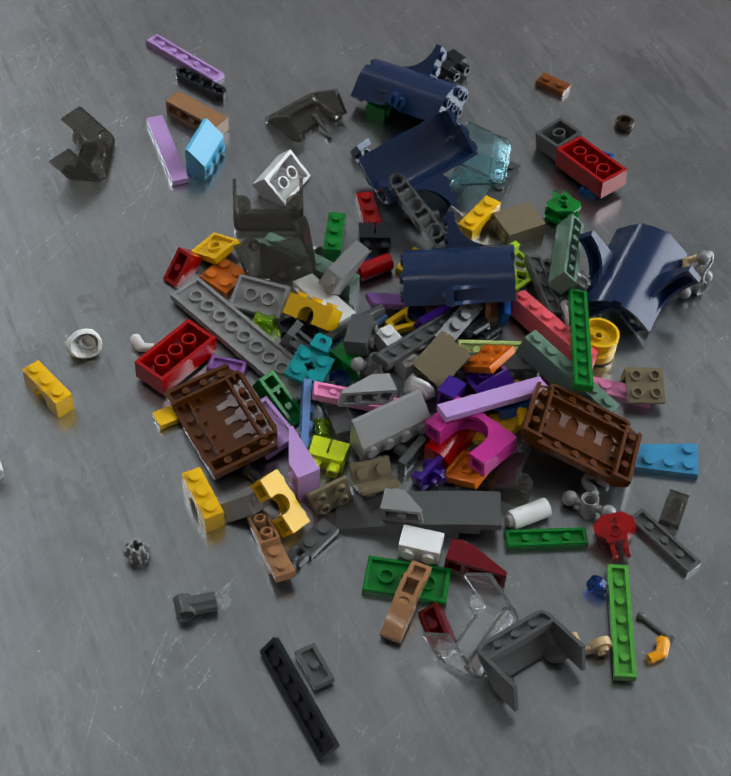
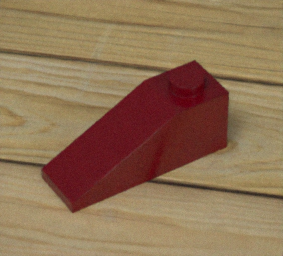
[444,538,507,587]

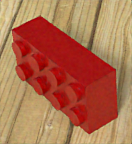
[555,136,628,199]
[134,319,216,396]

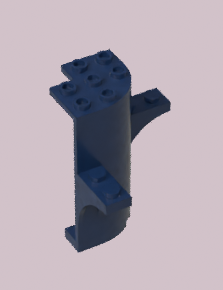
[350,44,469,121]
[355,109,478,208]
[399,211,516,307]
[578,223,701,335]

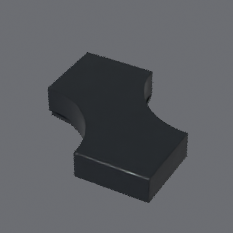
[275,316,319,340]

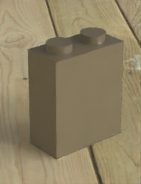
[490,202,546,245]
[410,331,471,391]

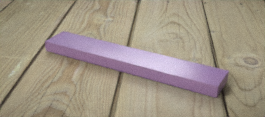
[146,34,224,83]
[147,115,189,186]
[436,376,547,422]

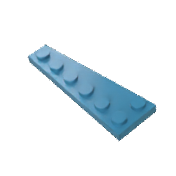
[634,443,699,479]

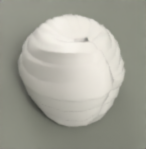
[65,328,102,359]
[403,372,436,401]

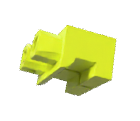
[309,435,350,479]

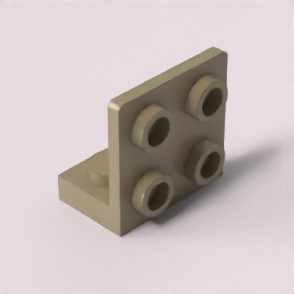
[621,367,666,404]
[349,455,401,497]
[305,476,353,517]

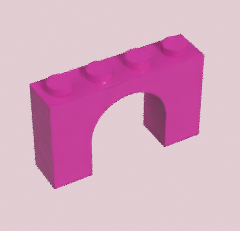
[425,396,517,477]

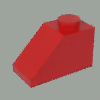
[163,247,203,288]

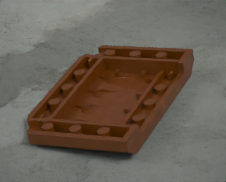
[164,364,278,480]
[520,382,642,487]

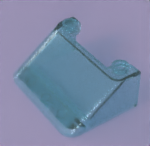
[448,121,512,186]

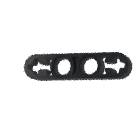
[175,66,226,101]

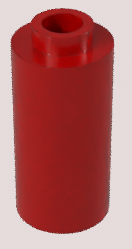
[356,253,394,282]

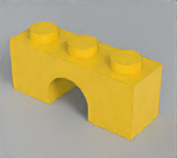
[458,195,501,242]
[283,291,343,331]
[22,360,75,418]
[181,467,225,533]
[250,469,310,538]

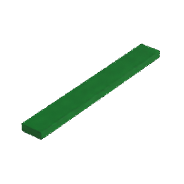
[568,289,594,392]

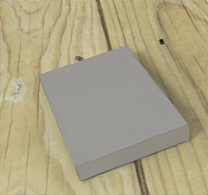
[229,274,292,320]

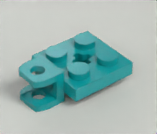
[283,333,335,387]

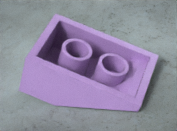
[287,426,320,502]

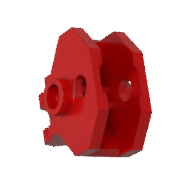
[593,511,637,561]

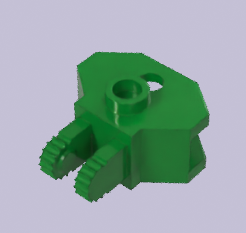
[544,190,581,224]

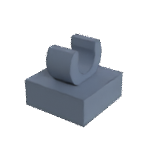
[350,138,372,157]

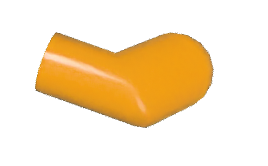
[645,636,670,664]

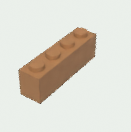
[166,91,229,134]

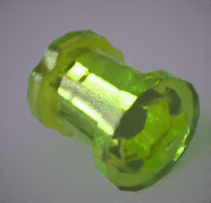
[253,311,276,331]
[313,418,332,439]

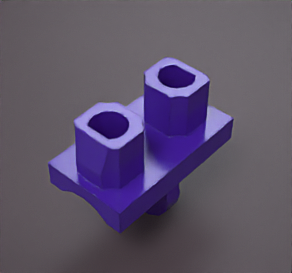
[411,456,447,491]

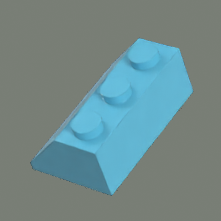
[185,118,226,180]

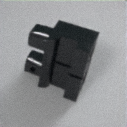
[440,49,470,82]
[358,222,392,255]

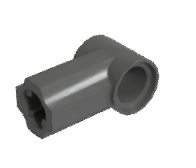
[173,591,218,622]

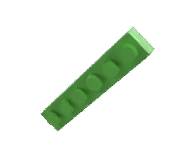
[606,564,637,682]

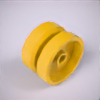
[589,318,620,365]

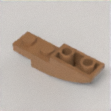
[247,511,296,583]
[380,560,432,644]

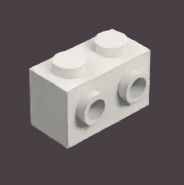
[397,525,445,565]

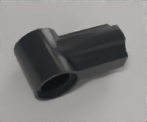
[456,316,490,340]

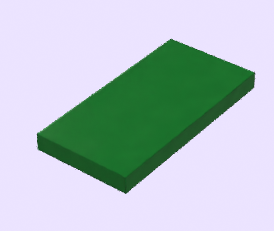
[362,555,452,608]

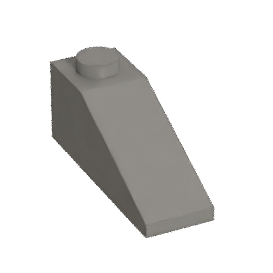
[318,240,371,295]
[337,373,397,407]

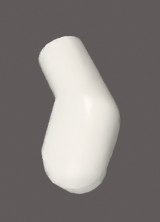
[130,334,155,352]

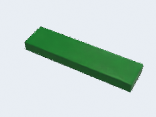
[504,527,589,551]

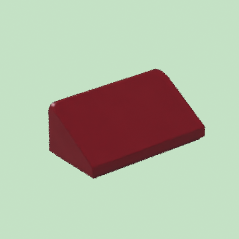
[418,602,457,649]

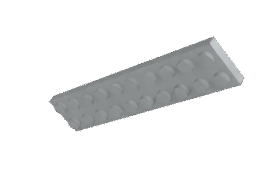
[170,277,310,401]

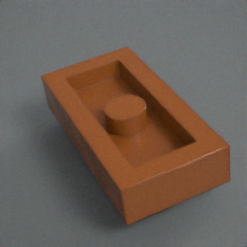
[535,73,571,97]

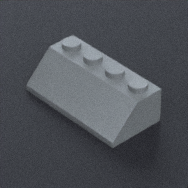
[350,389,430,461]

